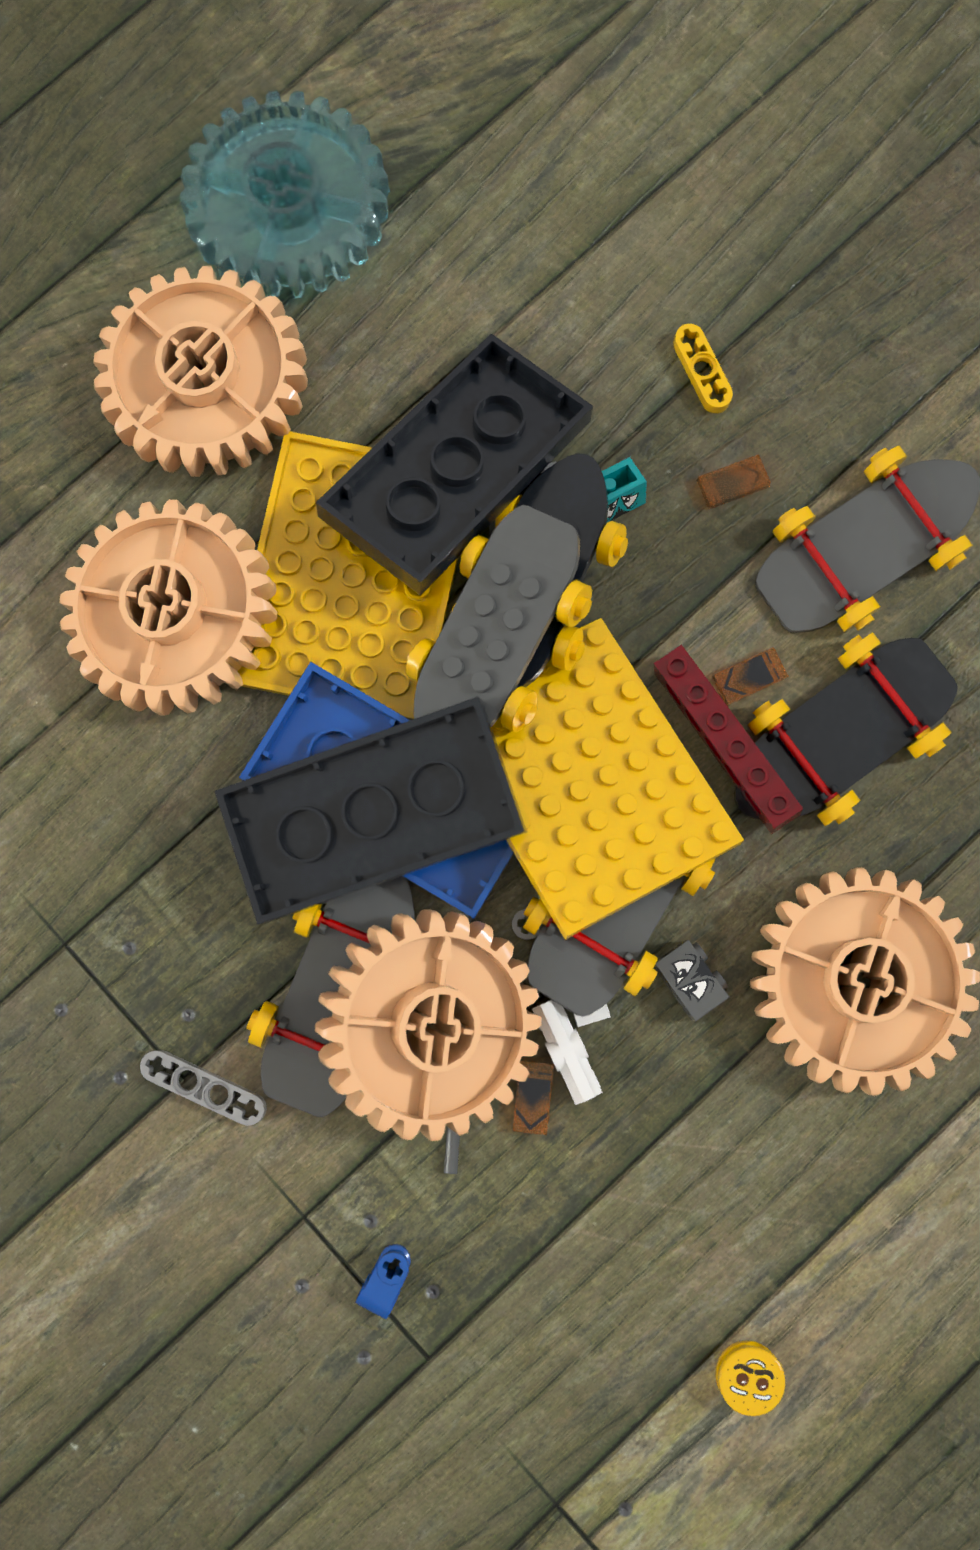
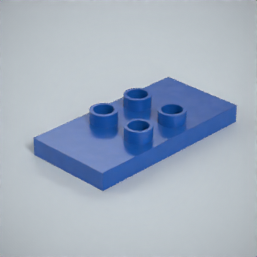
[239,661,514,919]

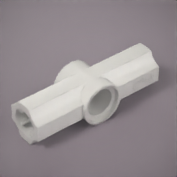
[532,1000,602,1105]

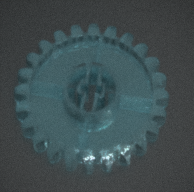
[180,91,389,299]

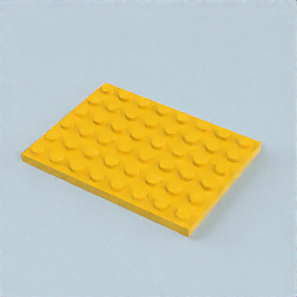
[238,431,458,720]
[492,618,744,940]

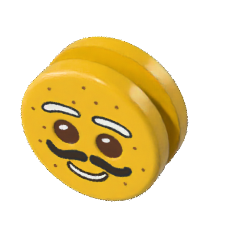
[715,1341,785,1416]

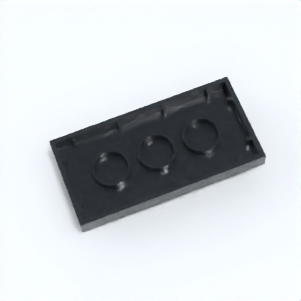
[316,333,593,596]
[214,696,527,925]

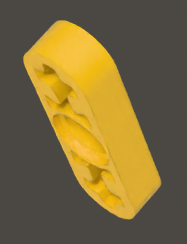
[673,324,733,414]

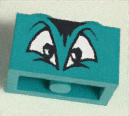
[602,457,647,523]

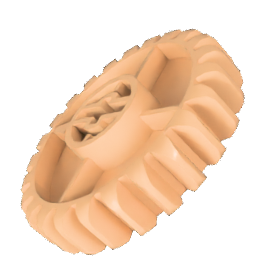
[93,266,308,477]
[59,499,277,716]
[750,867,980,1096]
[315,909,541,1141]

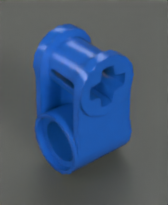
[355,1244,411,1319]

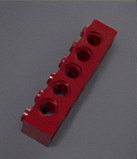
[654,644,803,835]

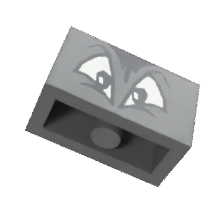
[654,940,729,1021]

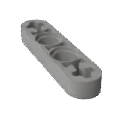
[140,1050,267,1126]

